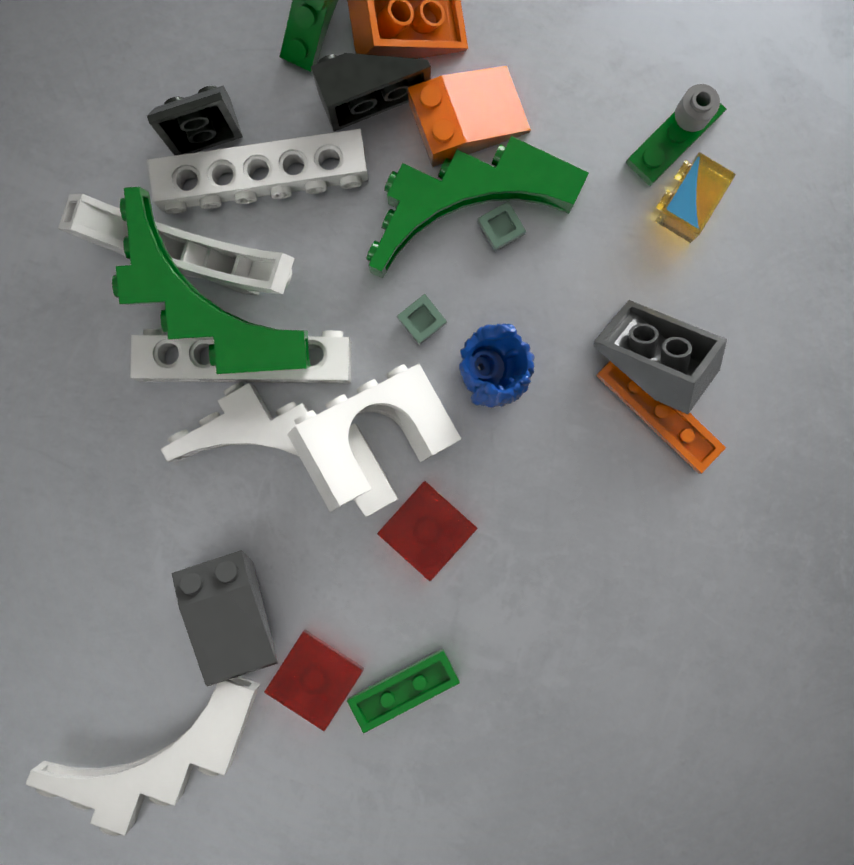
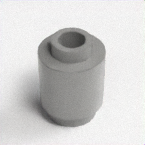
[675,84,720,132]

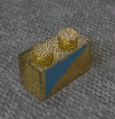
[655,152,736,243]

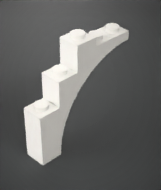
[58,194,295,295]
[161,382,399,517]
[26,676,260,836]

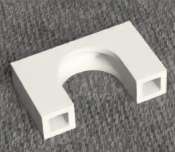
[287,364,461,512]

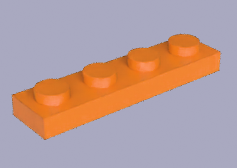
[596,361,726,474]

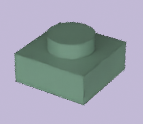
[477,201,526,252]
[397,294,447,345]

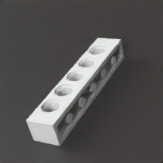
[147,129,369,214]
[130,329,351,383]

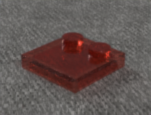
[377,481,478,581]
[264,630,364,732]

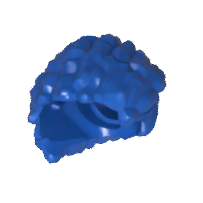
[459,323,535,408]

